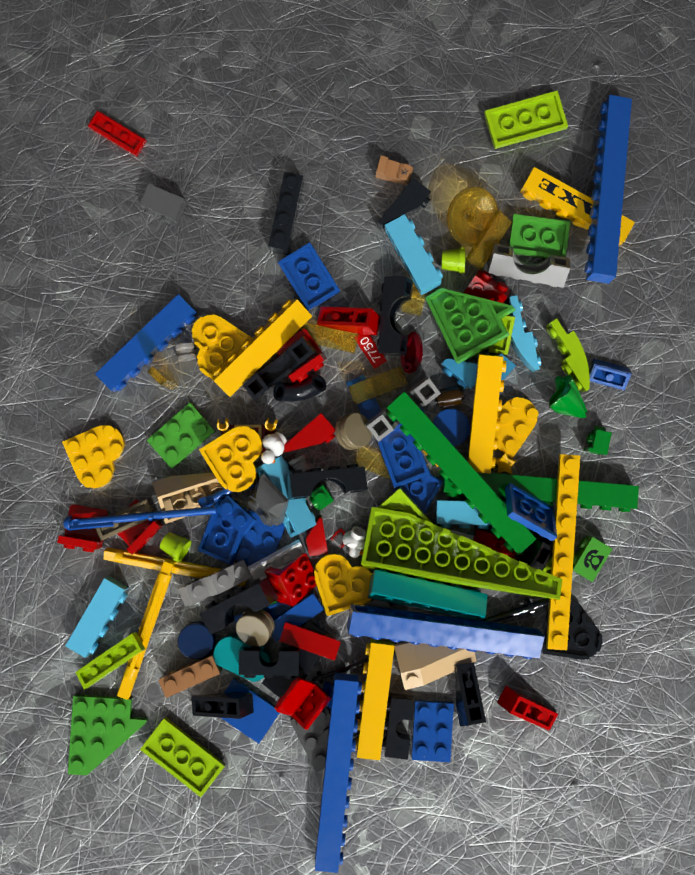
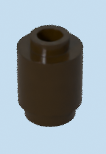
[436,385,465,408]

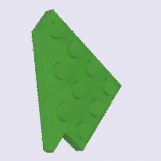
[425,288,516,364]
[68,694,148,775]

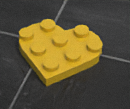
[192,314,252,378]
[495,397,538,459]
[62,425,125,488]
[199,426,263,492]
[314,554,372,616]

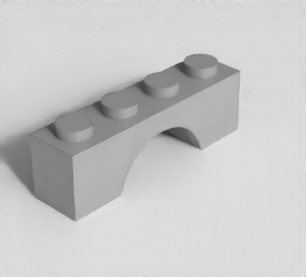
[488,243,570,288]
[364,377,441,442]

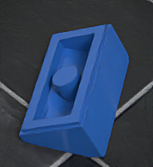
[589,359,632,390]

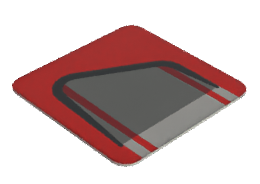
[331,528,346,549]

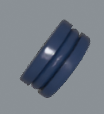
[178,621,216,659]

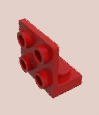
[118,499,164,555]

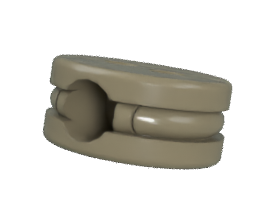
[335,412,372,450]
[236,608,275,647]

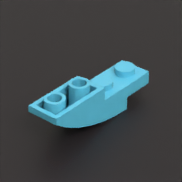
[506,295,541,372]

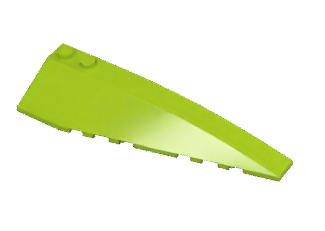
[361,507,563,600]

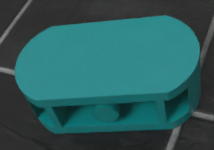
[214,633,272,682]

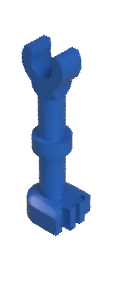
[198,484,254,507]

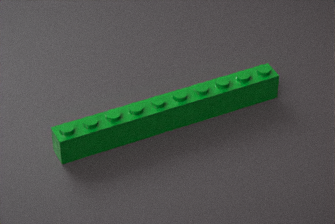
[386,392,536,555]
[442,472,639,512]

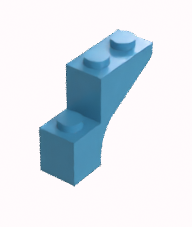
[440,353,516,390]

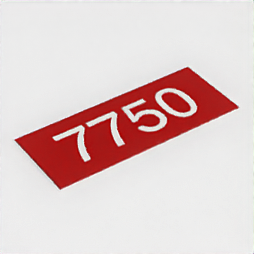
[354,334,387,369]

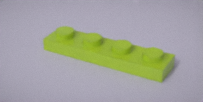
[75,632,145,689]

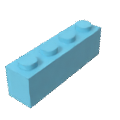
[385,214,443,295]
[256,456,317,537]
[435,500,506,529]
[65,576,129,658]

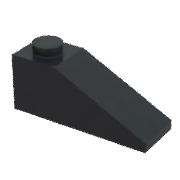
[377,178,431,230]
[455,663,486,727]
[191,692,254,719]

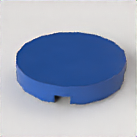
[432,409,470,447]

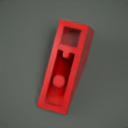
[317,307,381,335]
[282,413,336,454]
[497,686,558,731]

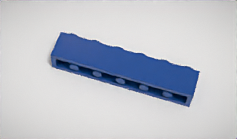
[95,294,198,392]

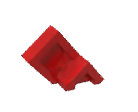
[306,515,328,557]

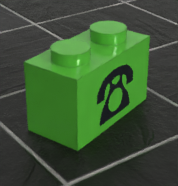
[573,535,612,582]

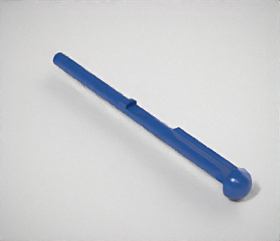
[63,506,217,531]

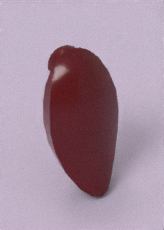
[401,331,423,374]

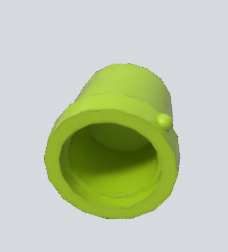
[442,247,465,274]
[160,532,192,562]

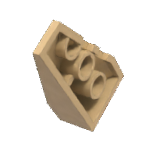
[152,473,223,524]
[394,641,476,690]

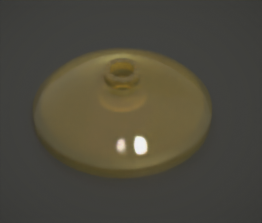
[447,187,499,246]

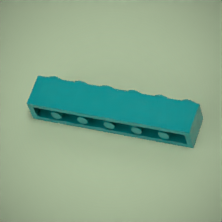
[367,569,487,621]

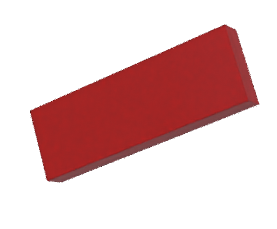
[88,110,147,157]
[279,622,341,661]

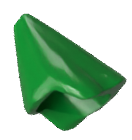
[549,375,587,418]

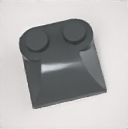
[248,474,289,526]

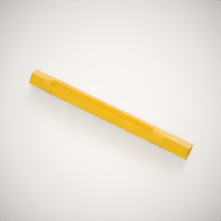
[103,547,247,587]
[117,560,175,700]

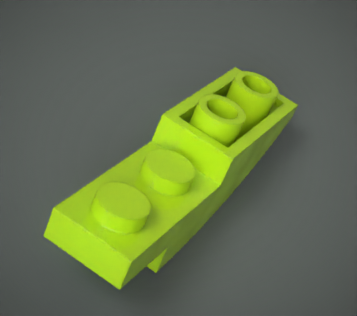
[546,319,590,393]

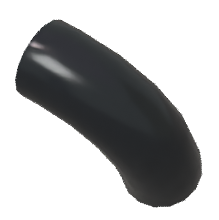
[273,374,327,402]

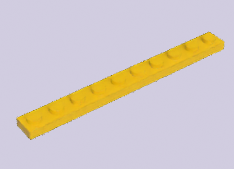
[546,454,580,650]

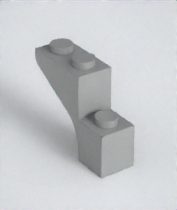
[178,560,251,606]

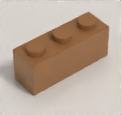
[158,652,223,698]

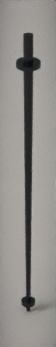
[311,598,549,684]

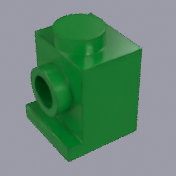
[583,426,612,455]
[309,485,334,511]

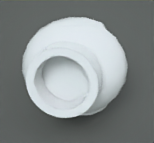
[261,432,287,464]
[342,526,366,558]

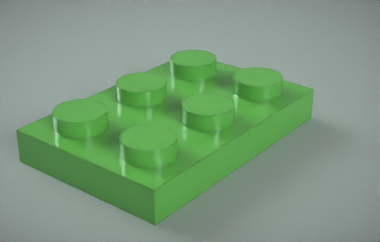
[509,214,570,258]
[147,403,216,469]

